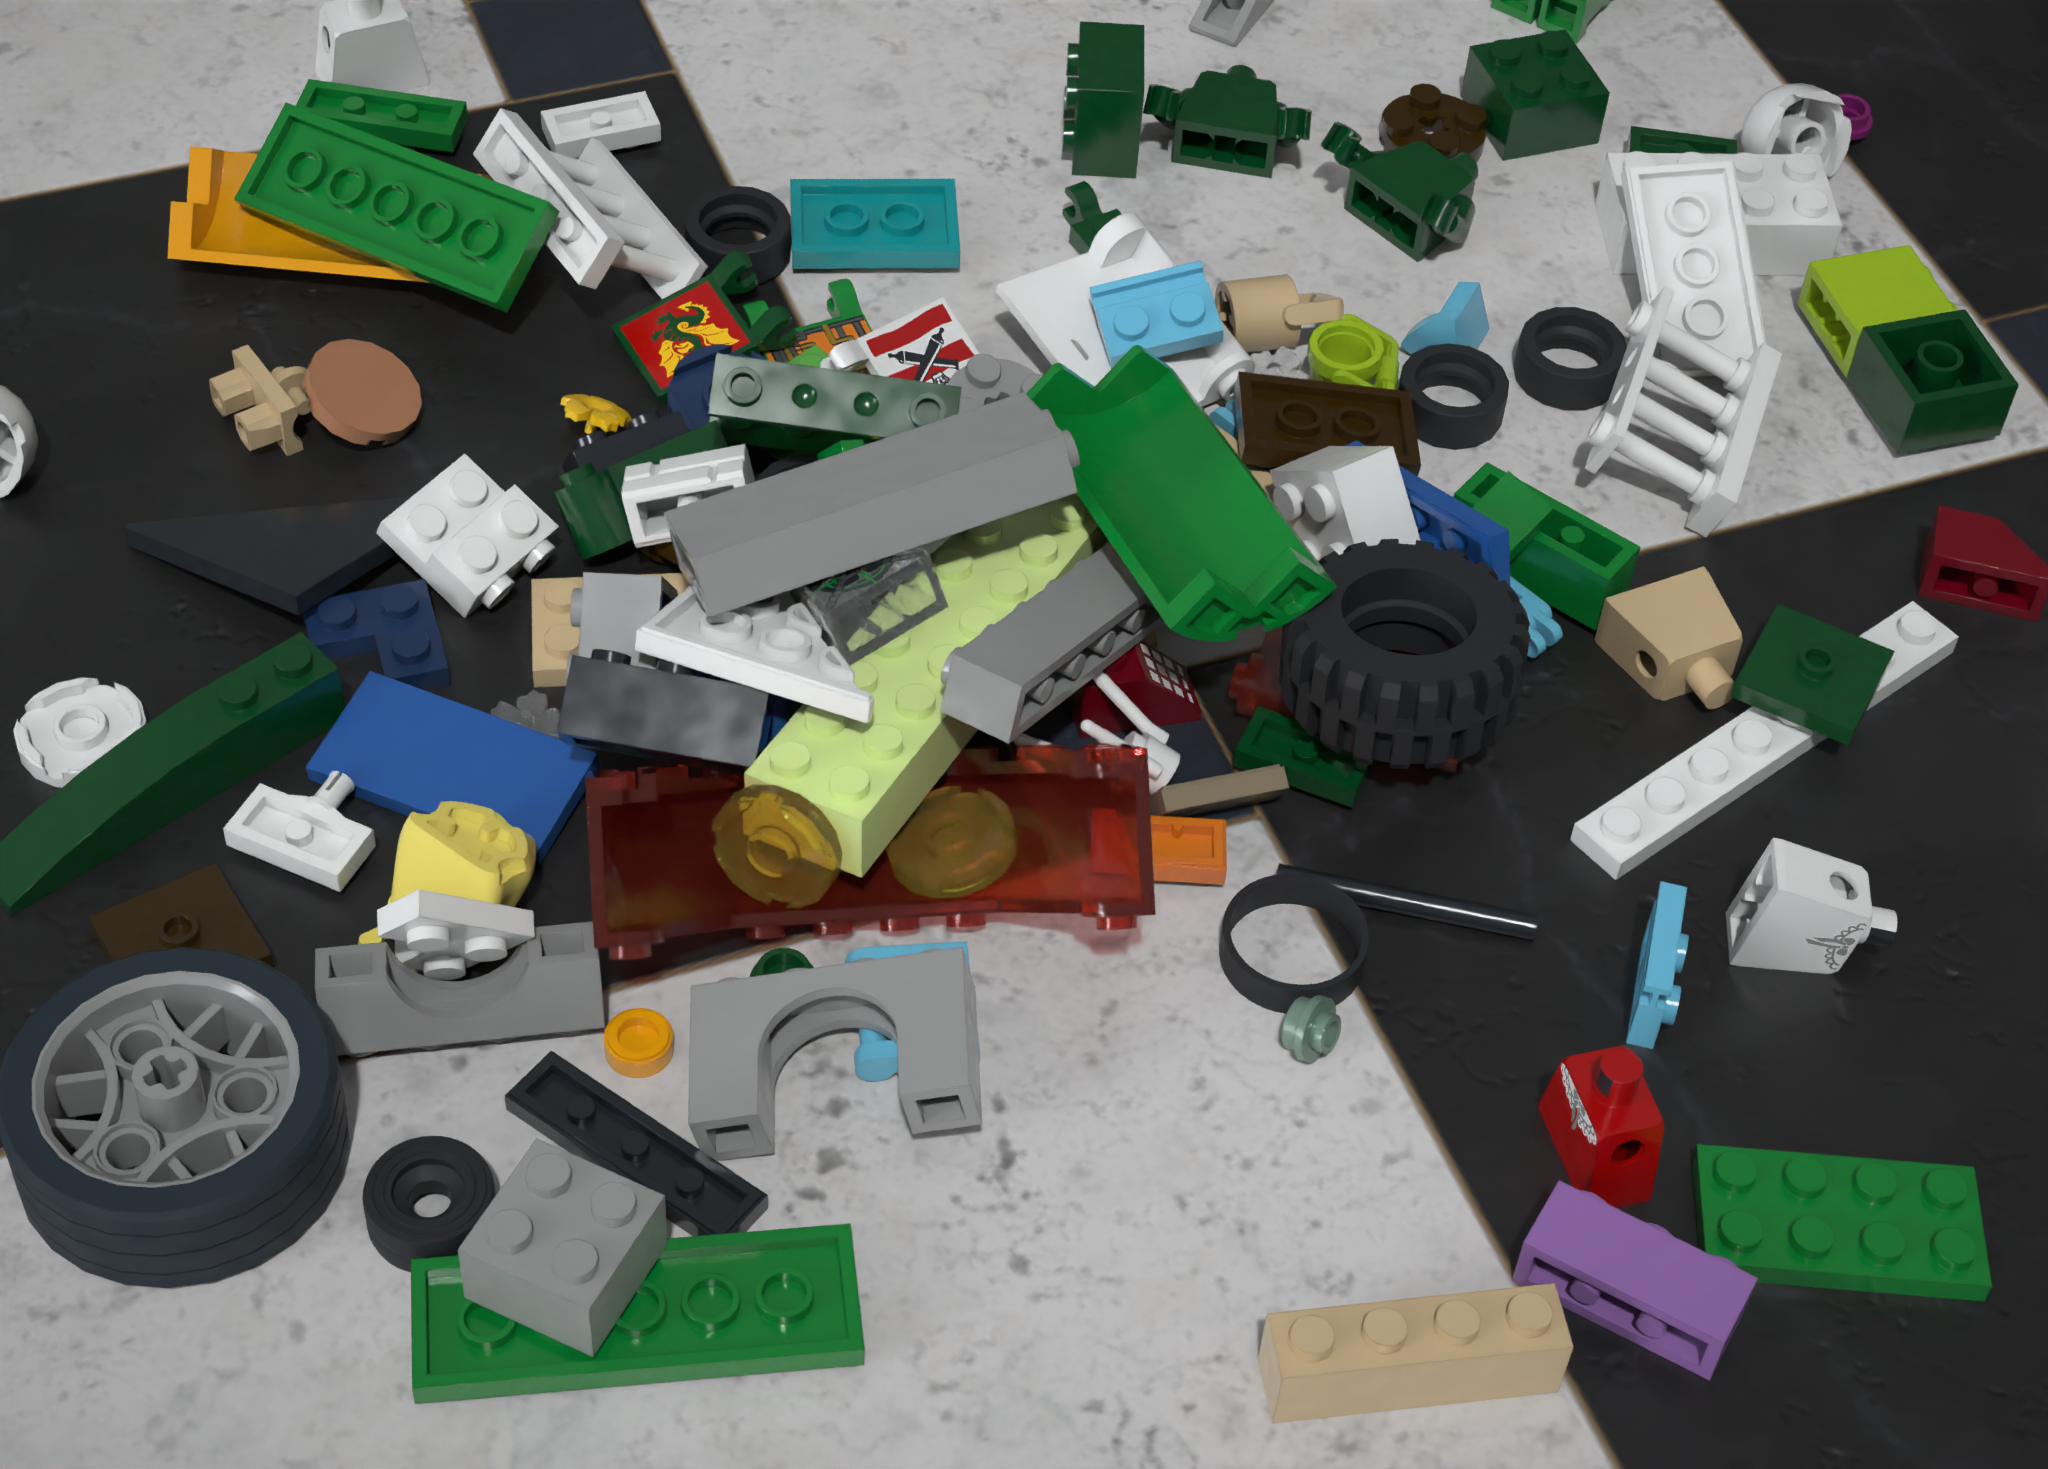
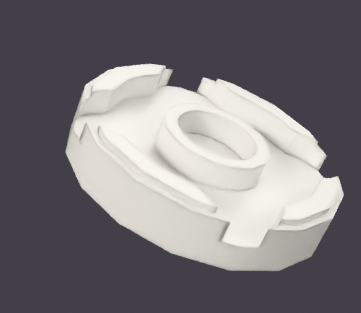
[13,677,147,788]

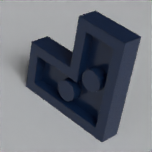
[303,579,451,690]

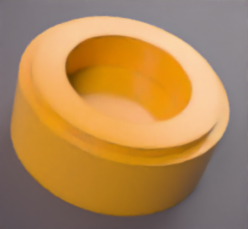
[604,1008,674,1078]

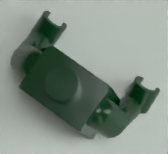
[1143,65,1312,178]
[1321,122,1478,262]

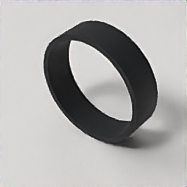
[1219,874,1369,1014]

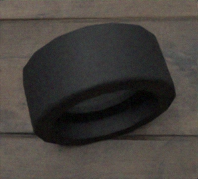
[685,186,791,284]
[1513,307,1627,410]
[1398,343,1509,450]

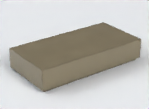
[1147,764,1289,817]

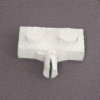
[223,771,376,892]

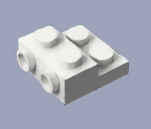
[376,454,559,618]

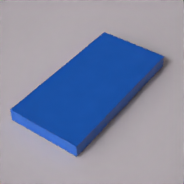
[306,671,600,866]

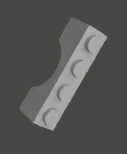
[315,921,605,1057]

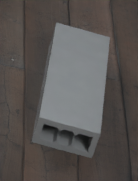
[663,392,1080,618]

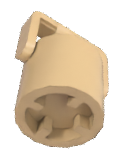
[1214,274,1344,353]

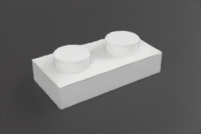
[541,91,661,159]

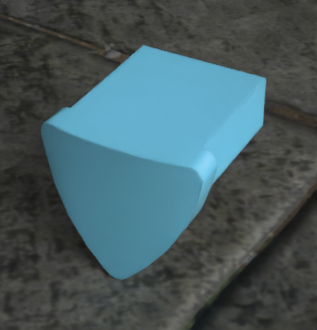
[1401,282,1490,354]

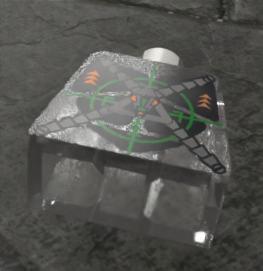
[796,547,949,666]

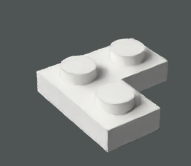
[377,889,535,981]

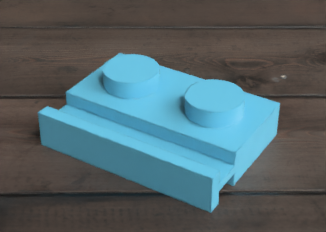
[1090,260,1223,369]
[1626,881,1689,1049]

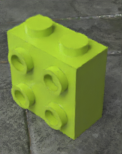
[1797,245,1957,377]

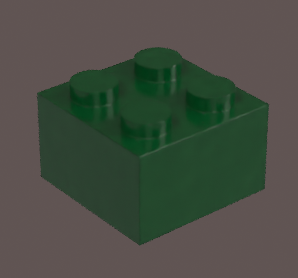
[1062,21,1144,179]
[1460,29,1610,161]
[1847,309,2019,454]

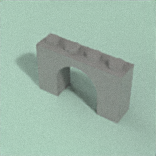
[688,947,982,1161]

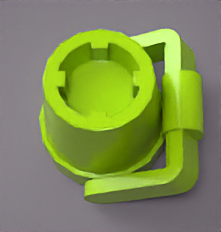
[1307,314,1399,390]

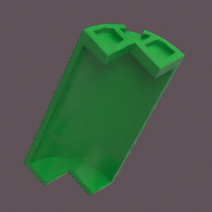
[1026,345,1337,642]

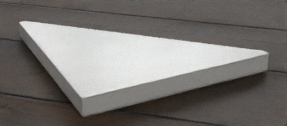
[635,586,874,724]

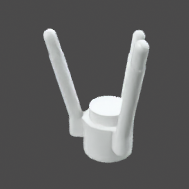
[1013,671,1180,796]

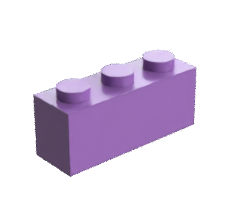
[1512,1180,1758,1381]

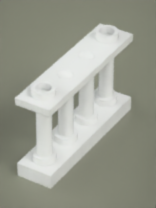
[473,108,708,299]
[1585,286,1782,538]

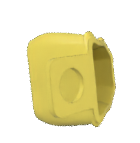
[358,801,536,972]

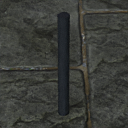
[1277,863,1538,940]

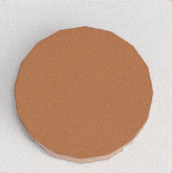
[302,339,422,445]

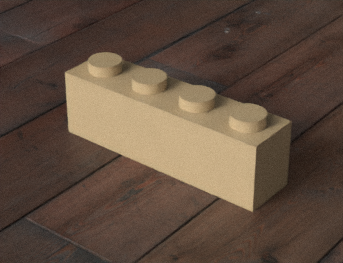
[1258,1283,1574,1424]

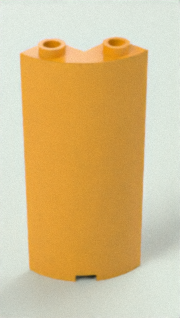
[168,146,526,283]

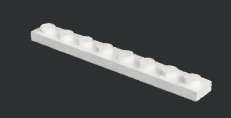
[1570,601,1959,880]

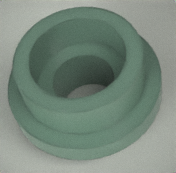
[1282,995,1341,1063]

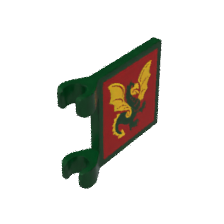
[611,250,798,405]

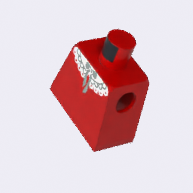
[1538,1046,1664,1208]

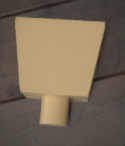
[1594,566,1743,709]

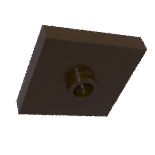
[88,863,274,968]

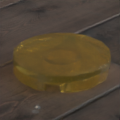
[711,784,843,909]
[885,786,1018,898]

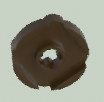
[1379,84,1487,163]

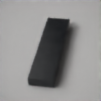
[505,1051,768,1236]

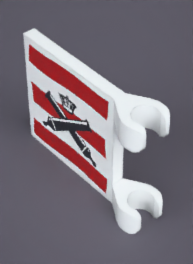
[819,297,980,385]

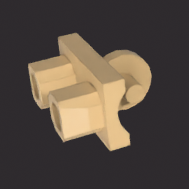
[209,344,310,456]

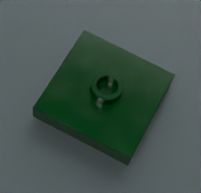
[1730,604,1895,746]

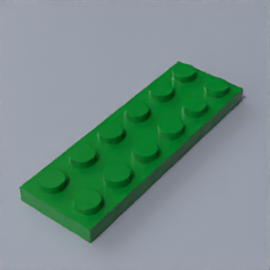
[234,102,560,313]
[411,1223,865,1404]

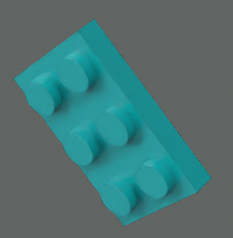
[790,179,960,270]

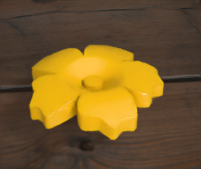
[560,394,632,434]

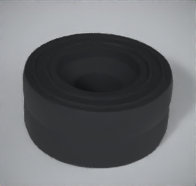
[362,1136,496,1272]

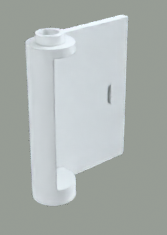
[995,213,1255,407]

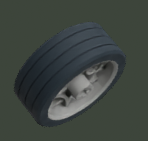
[0,947,350,1288]

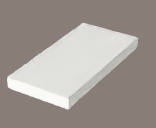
[1621,159,1767,378]

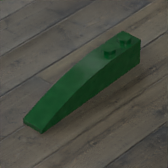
[0,632,345,916]

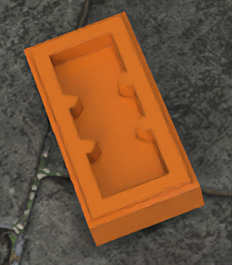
[1094,812,1227,885]

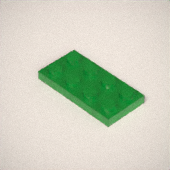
[1691,1144,1992,1302]

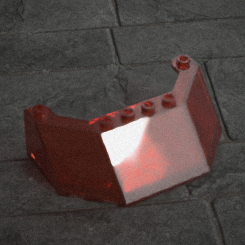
[585,743,1156,960]

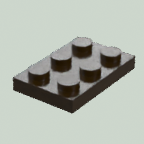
[1234,371,1421,476]

